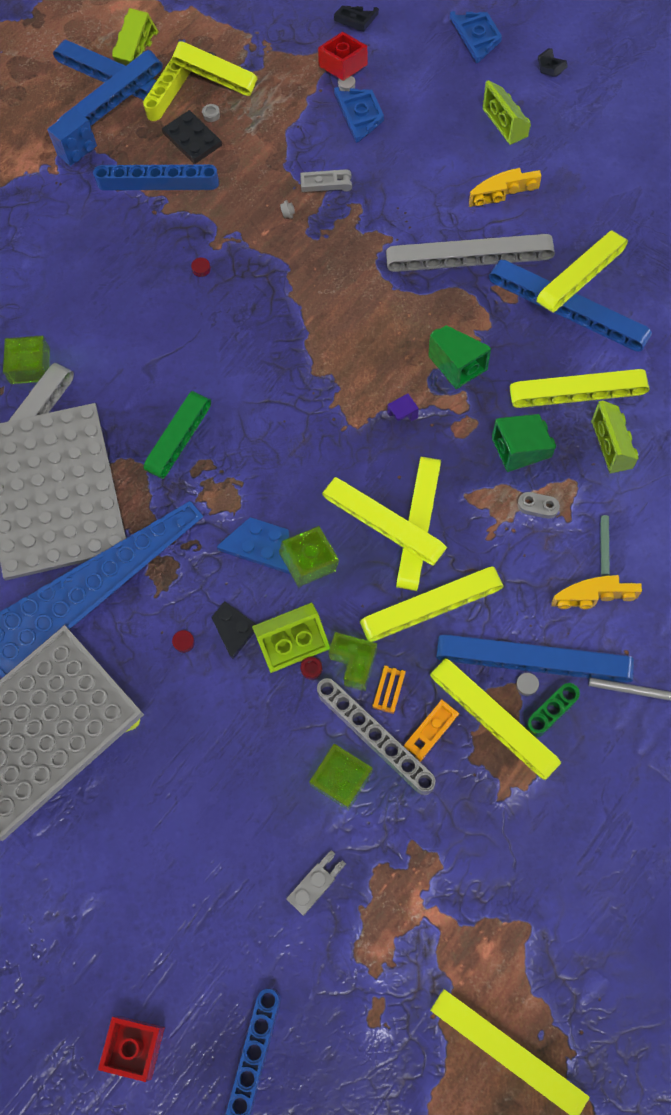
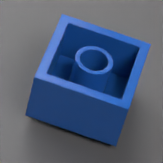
[47,109,97,166]

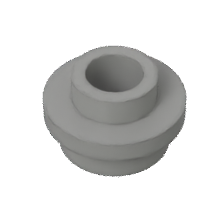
[280,200,295,219]

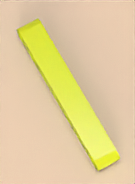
[536,230,628,313]
[509,369,650,408]
[396,457,441,591]
[322,477,447,565]
[360,567,504,642]
[430,658,561,780]
[430,989,590,1115]

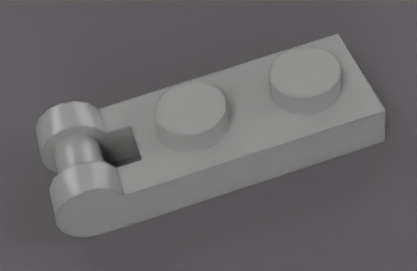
[300,170,352,192]

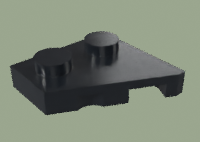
[334,5,379,31]
[211,601,257,659]

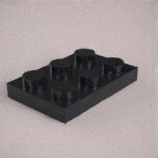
[162,110,222,164]

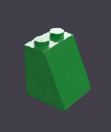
[428,325,491,389]
[492,414,556,472]

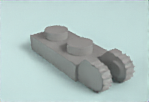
[286,850,346,916]

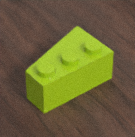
[112,8,159,66]

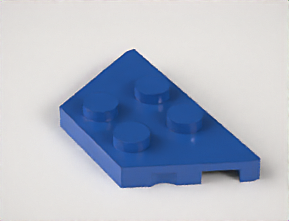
[450,11,502,63]
[334,87,384,143]
[217,517,293,575]

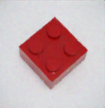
[318,32,368,81]
[98,1016,165,1082]

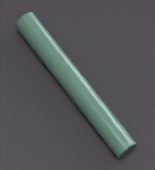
[601,515,610,576]

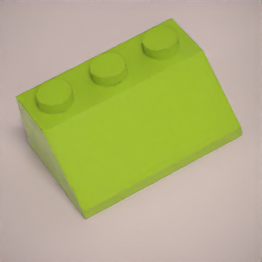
[483,80,531,145]
[591,400,638,474]
[252,603,331,673]

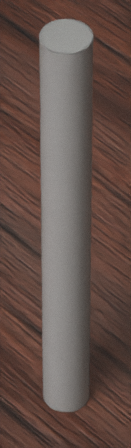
[588,677,671,701]

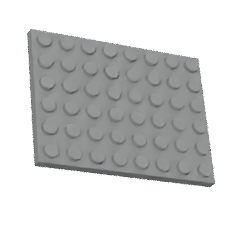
[0,403,126,581]
[0,625,144,841]

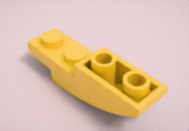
[469,168,541,207]
[551,575,642,609]

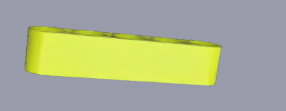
[172,41,258,96]
[143,58,191,121]

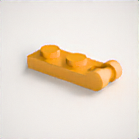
[403,700,459,762]

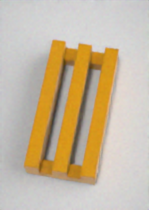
[373,665,406,714]

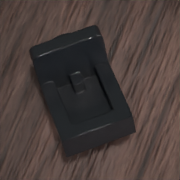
[538,48,568,76]

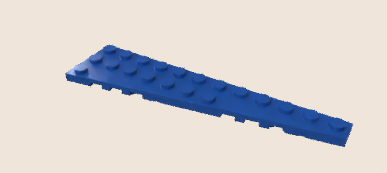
[0,501,204,678]

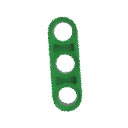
[525,683,580,738]

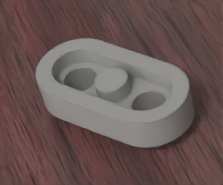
[517,492,560,519]

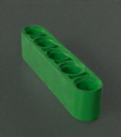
[143,391,211,479]

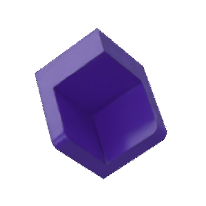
[387,394,419,422]

